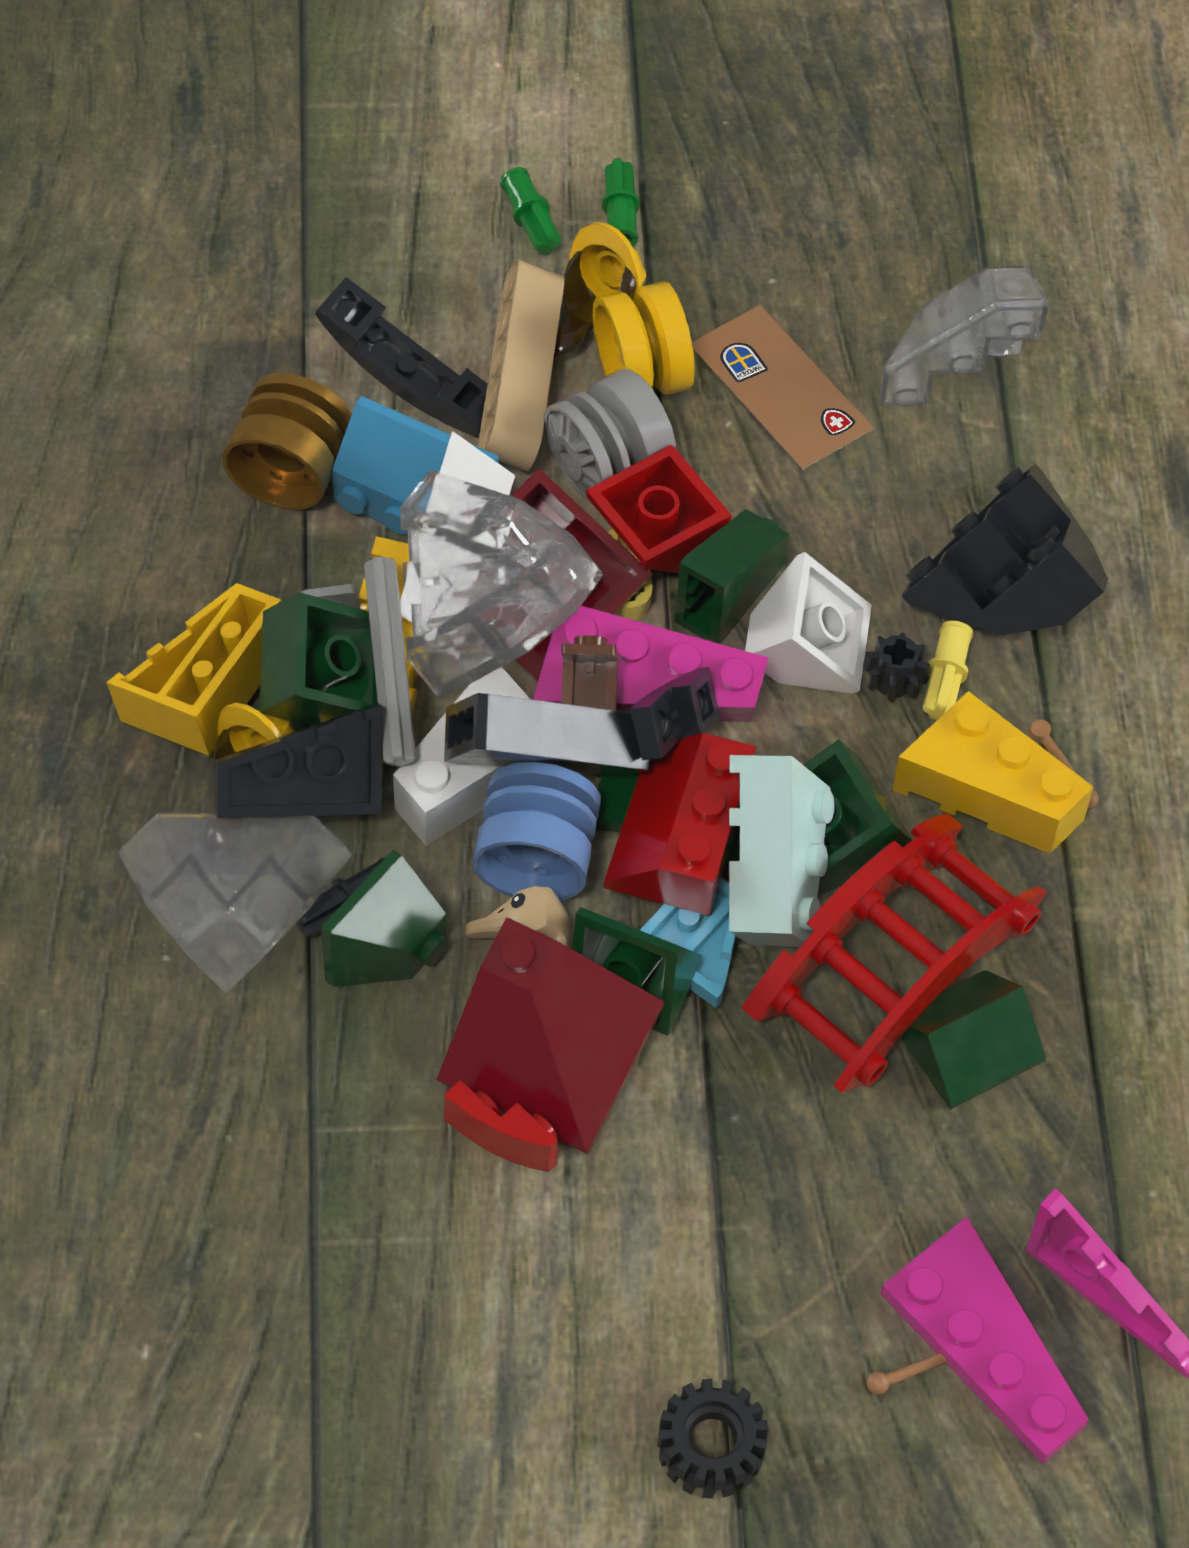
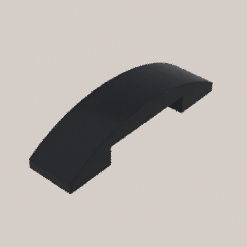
[315,277,488,436]

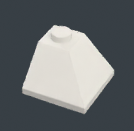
[745,552,872,694]

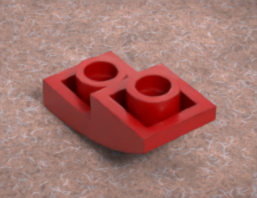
[444,1080,558,1172]

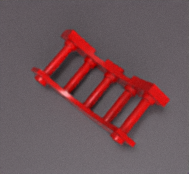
[741,813,1048,1093]

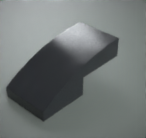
[630,667,720,760]

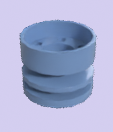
[473,761,601,901]

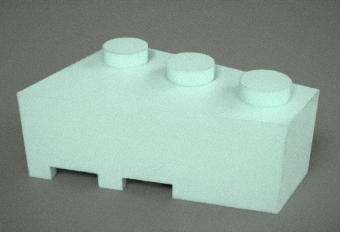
[729,755,834,947]

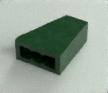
[674,509,790,644]

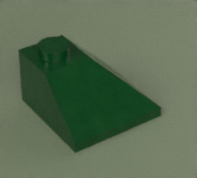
[321,850,448,987]

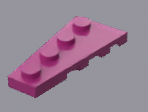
[880,1217,1089,1464]

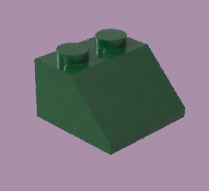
[260,592,378,725]

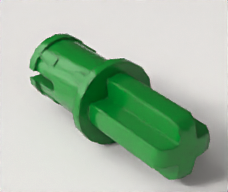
[602,158,640,247]
[500,167,561,255]

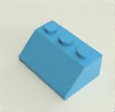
[332,396,499,539]

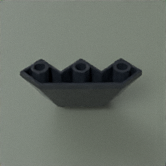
[902,463,1108,635]

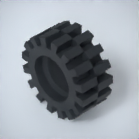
[657,1378,768,1499]

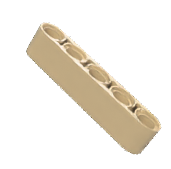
[478,259,565,471]

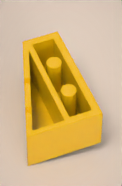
[106,583,282,756]
[892,691,1094,854]

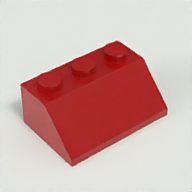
[603,733,756,916]

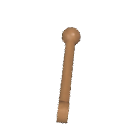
[1029,719,1099,809]
[866,1353,947,1395]

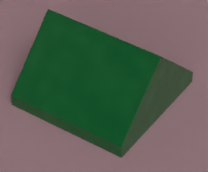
[572,907,702,1036]
[901,970,1046,1110]

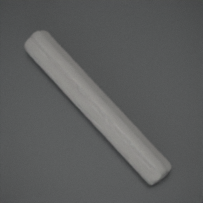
[364,556,416,766]

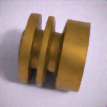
[222,373,352,510]

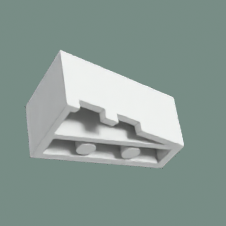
[393,657,530,846]

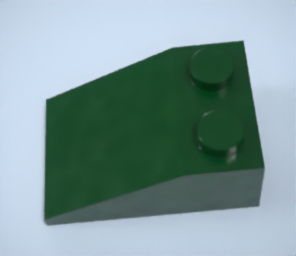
[726,739,912,896]

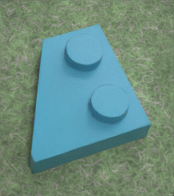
[640,878,736,1008]

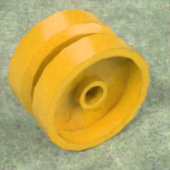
[593,281,695,395]

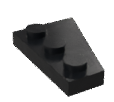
[215,703,382,818]

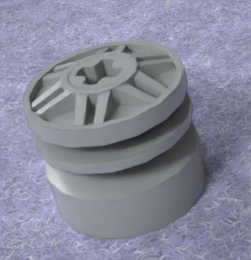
[544,368,676,502]

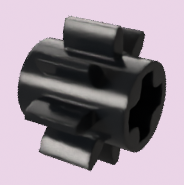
[863,633,930,701]

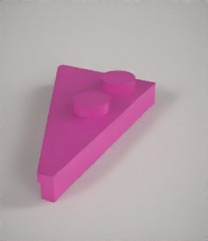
[1025,1188,1189,1379]

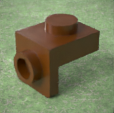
[561,635,619,711]

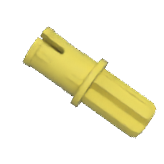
[922,621,973,721]

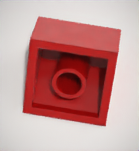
[586,444,732,573]

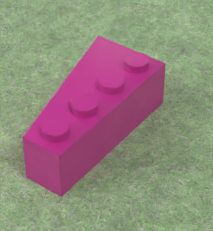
[533,600,769,722]

